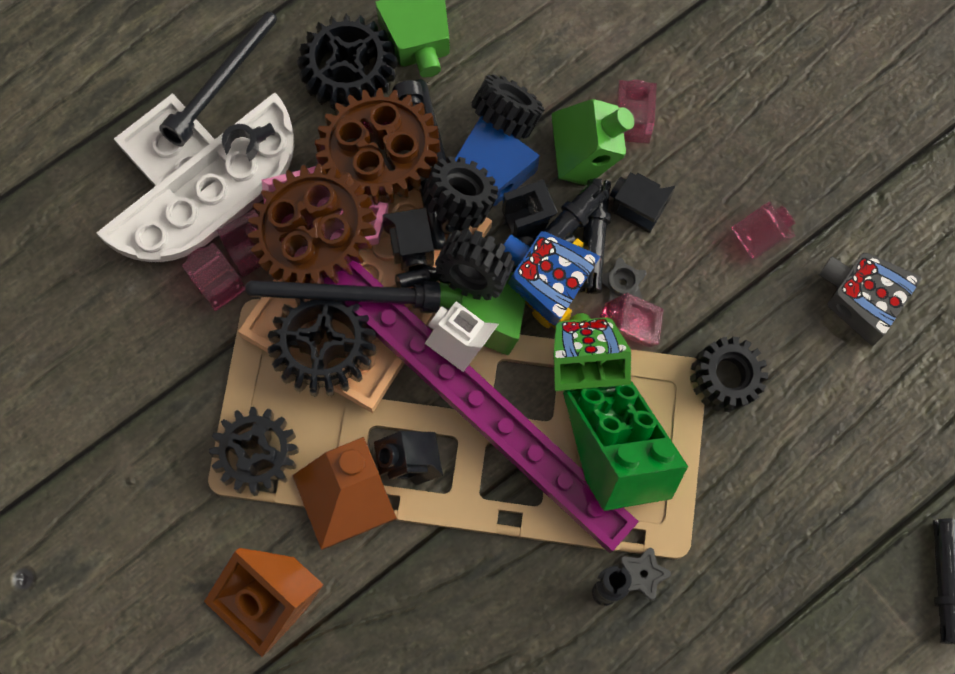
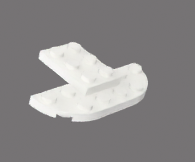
[96,92,294,262]

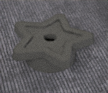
[602,258,647,305]
[620,548,671,601]

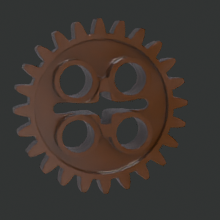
[315,88,441,205]
[248,164,377,284]

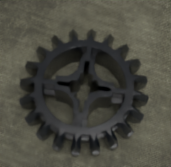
[297,13,397,111]
[268,299,376,397]

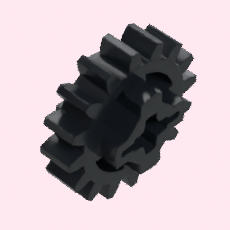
[209,407,299,496]

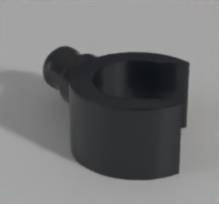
[222,123,276,161]

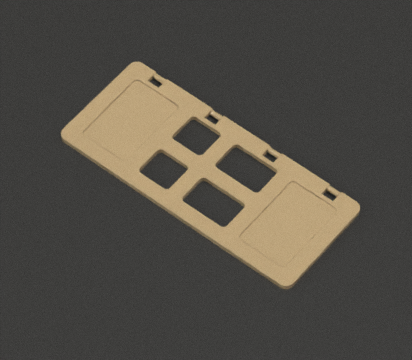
[208,299,705,559]

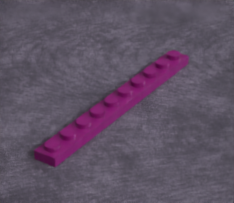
[324,261,639,553]

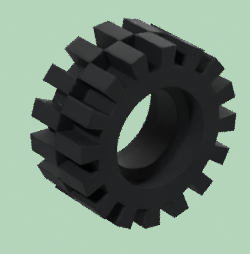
[471,74,544,139]
[422,156,498,229]
[435,229,514,300]
[690,336,768,412]

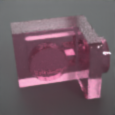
[731,201,796,260]
[600,293,664,348]

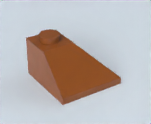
[292,437,397,550]
[204,548,324,657]

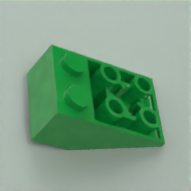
[563,381,688,511]

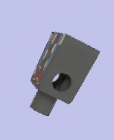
[819,253,922,346]

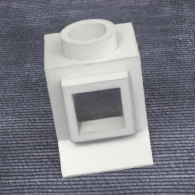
[425,301,499,372]

